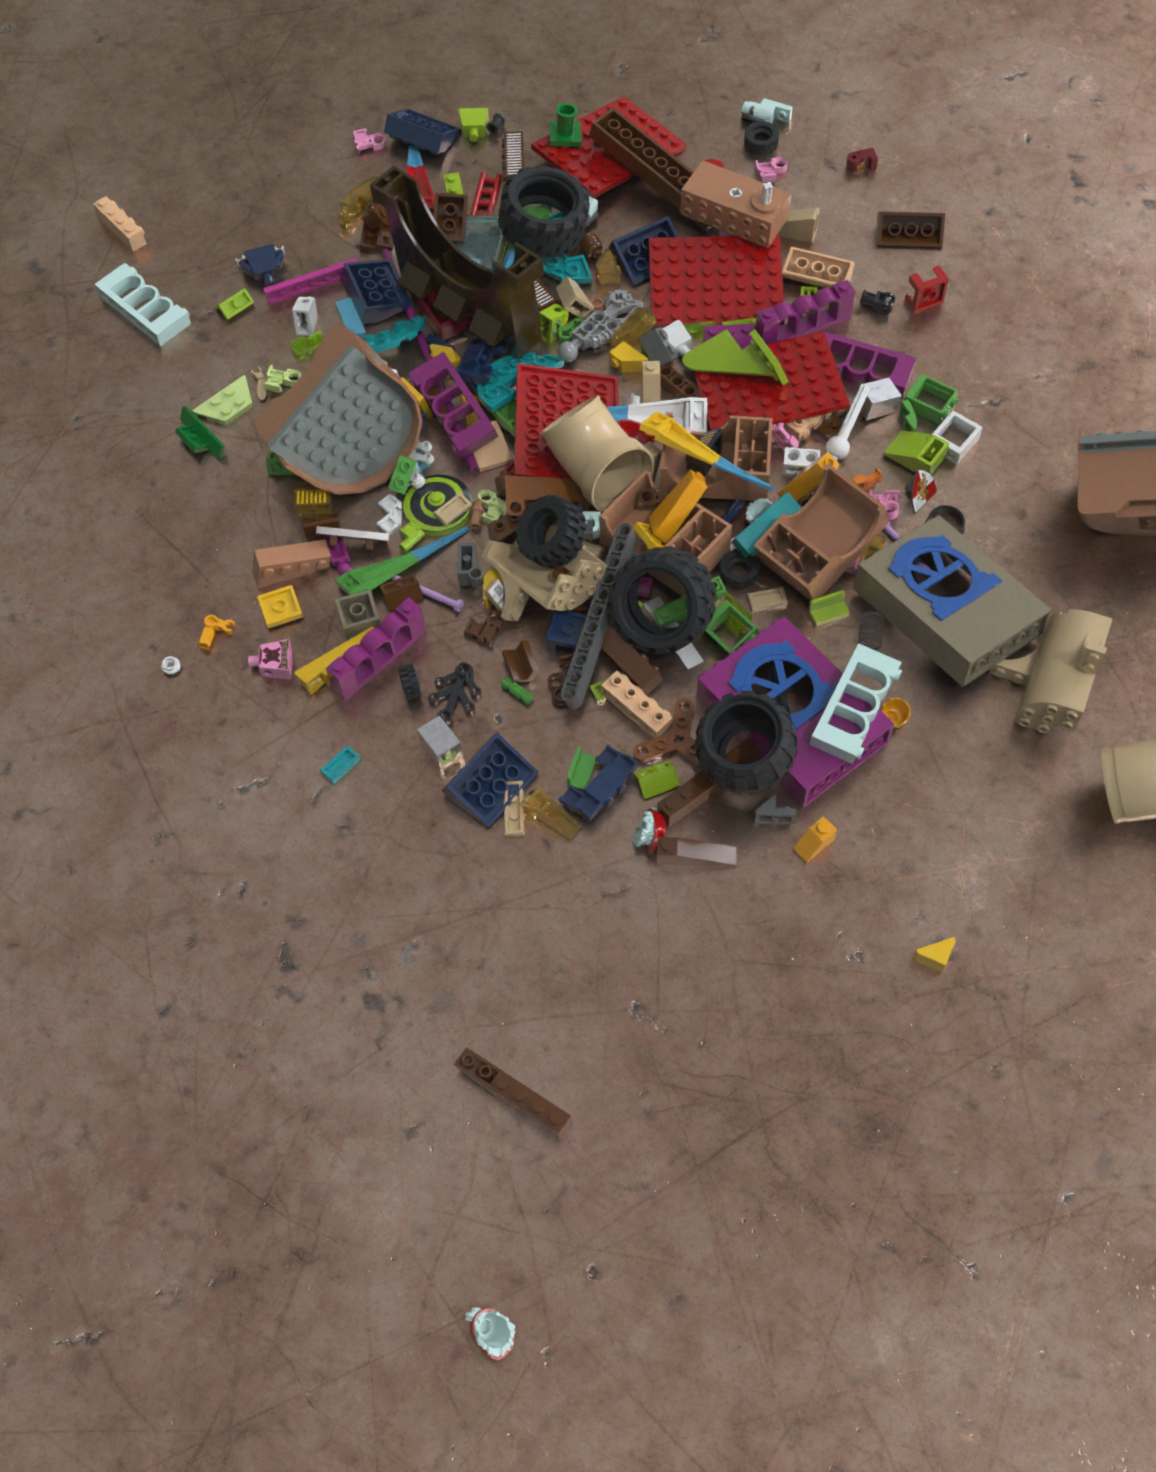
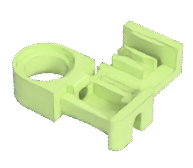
[264,365,301,393]
[478,490,512,524]

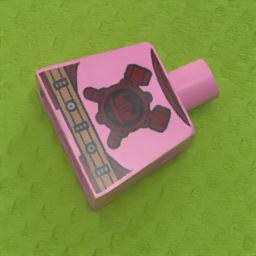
[248,639,292,679]

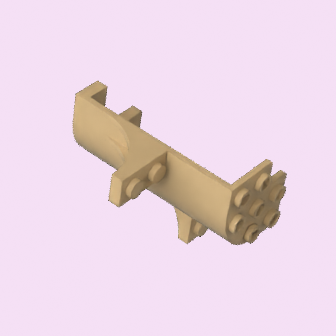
[481,524,608,621]
[989,610,1112,734]

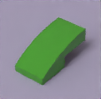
[899,399,917,432]

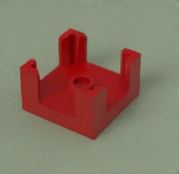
[905,265,949,313]

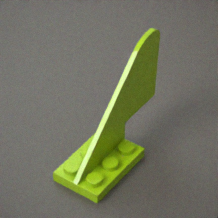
[682,329,789,385]

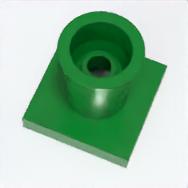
[549,103,582,147]

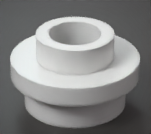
[161,656,181,674]

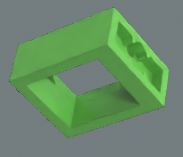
[904,373,959,425]
[704,599,759,654]

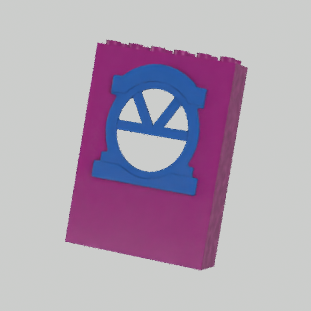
[697,616,894,807]

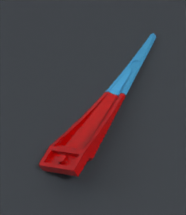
[406,144,435,213]

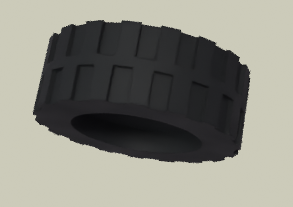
[744,121,779,155]
[719,549,760,590]

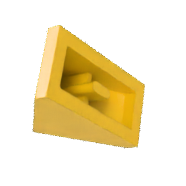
[913,937,956,972]

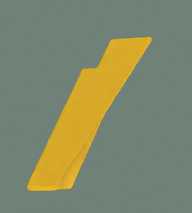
[294,627,374,695]

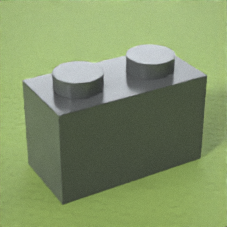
[639,328,677,366]

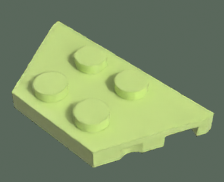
[192,375,253,425]

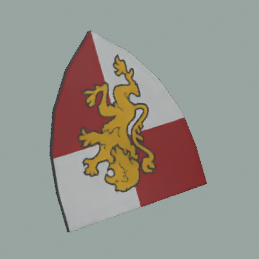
[905,470,937,513]

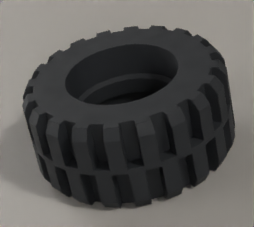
[516,495,587,569]

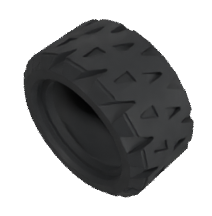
[498,166,590,258]
[608,546,717,654]

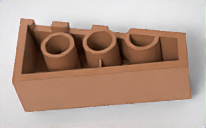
[253,540,331,589]

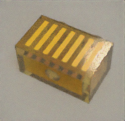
[293,488,332,517]

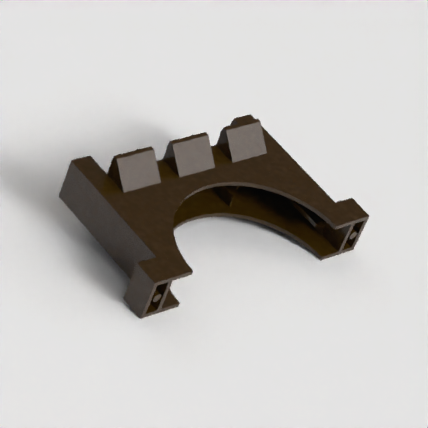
[369,165,544,359]

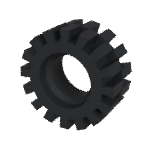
[398,664,421,700]

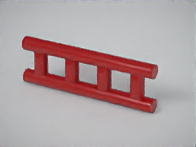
[469,172,502,224]

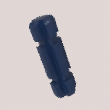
[426,334,456,351]
[721,500,745,524]

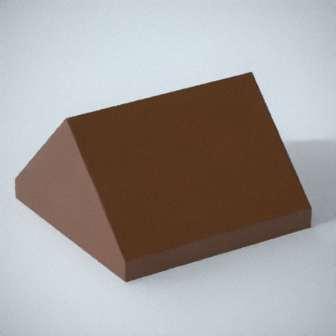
[303,512,341,542]

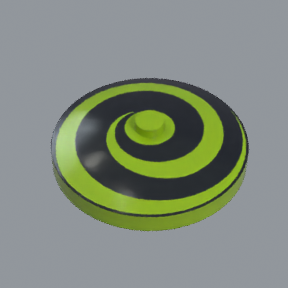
[402,474,473,536]

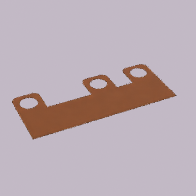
[505,475,602,516]

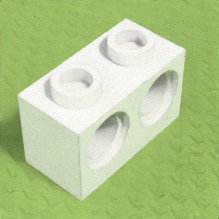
[782,447,820,476]

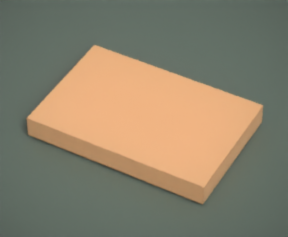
[473,420,513,472]

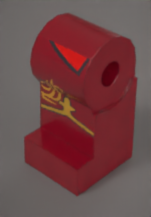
[846,148,878,172]

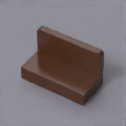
[380,573,423,612]
[502,640,540,682]

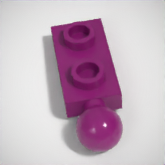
[322,536,351,575]

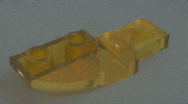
[338,176,379,229]

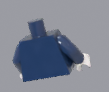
[235,243,285,286]

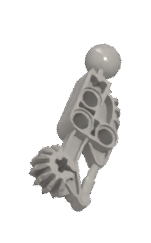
[557,288,643,363]

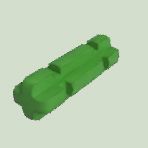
[501,677,534,704]

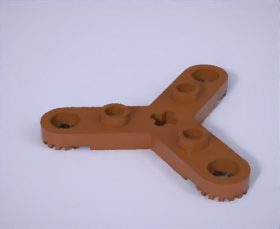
[633,698,702,770]

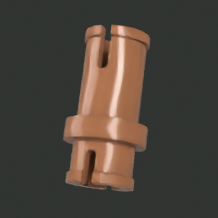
[469,501,485,530]

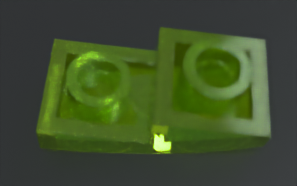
[289,330,325,357]

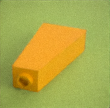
[778,452,840,502]
[649,469,707,543]

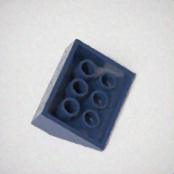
[384,108,462,155]
[608,216,679,286]
[342,259,412,324]
[441,732,538,828]

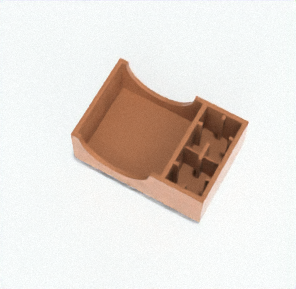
[660,412,773,501]
[754,464,889,601]
[600,470,732,596]

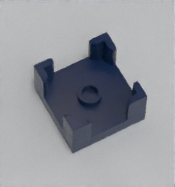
[546,610,587,653]

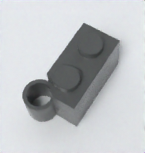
[457,543,484,587]

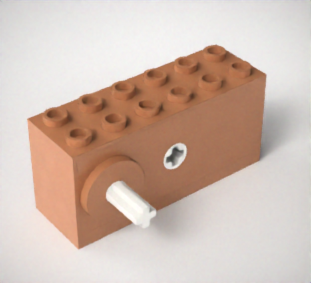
[680,160,791,248]

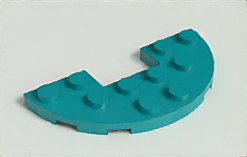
[542,211,593,284]
[355,316,426,353]
[477,352,564,413]

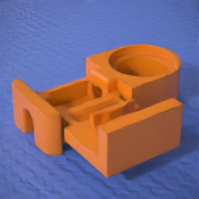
[851,467,882,493]

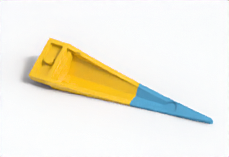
[639,411,773,491]

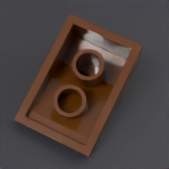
[434,192,468,243]

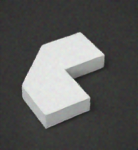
[376,493,403,537]

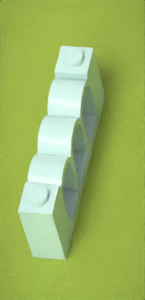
[94,263,191,346]
[809,643,902,764]

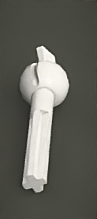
[825,384,870,470]

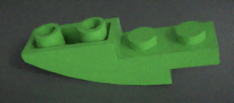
[653,576,727,627]

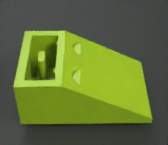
[883,430,950,475]

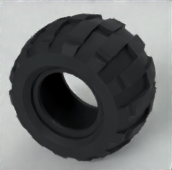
[694,691,798,795]

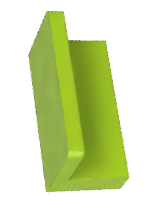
[214,288,254,320]
[808,590,850,627]
[633,760,680,799]

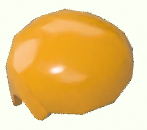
[880,698,911,728]

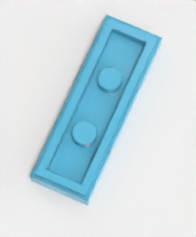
[335,297,366,338]

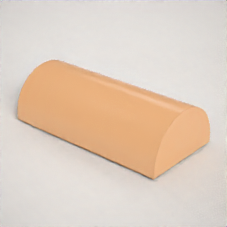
[782,246,855,288]

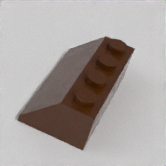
[876,211,945,247]

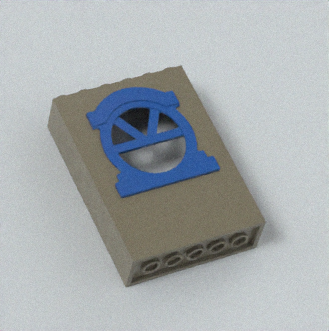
[853,515,1052,687]

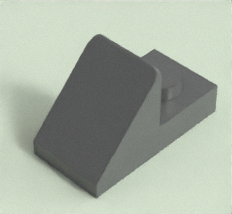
[755,794,796,824]

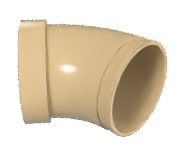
[540,395,654,513]
[1101,740,1156,824]

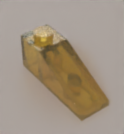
[609,308,657,349]
[519,787,581,841]

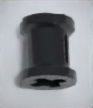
[486,113,506,135]

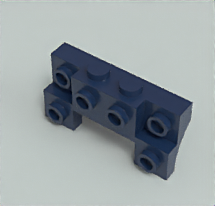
[456,338,507,384]
[559,745,639,822]

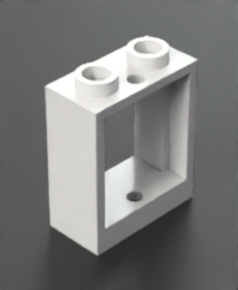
[932,411,983,465]

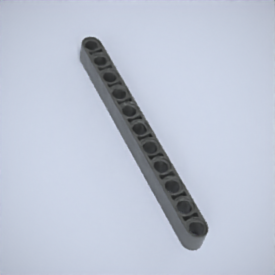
[561,523,637,709]

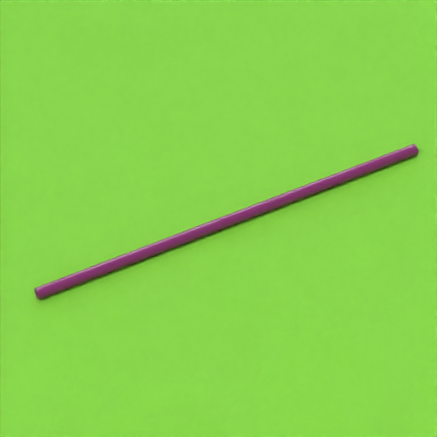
[382,249,479,473]

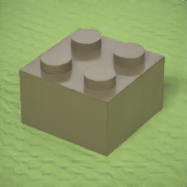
[335,589,381,640]

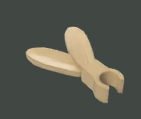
[251,367,283,401]

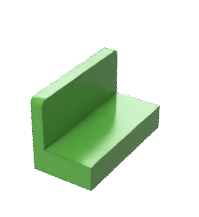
[567,746,597,793]

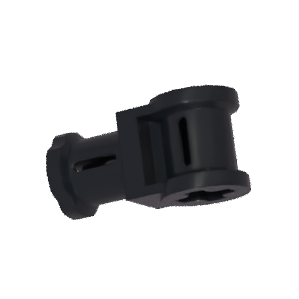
[860,289,896,315]

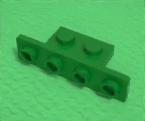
[175,406,225,459]

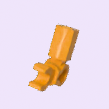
[197,615,235,650]

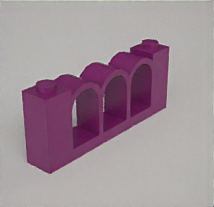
[755,280,855,345]
[818,330,916,399]
[409,351,498,458]
[326,597,426,702]

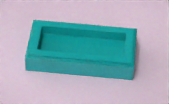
[320,745,361,785]

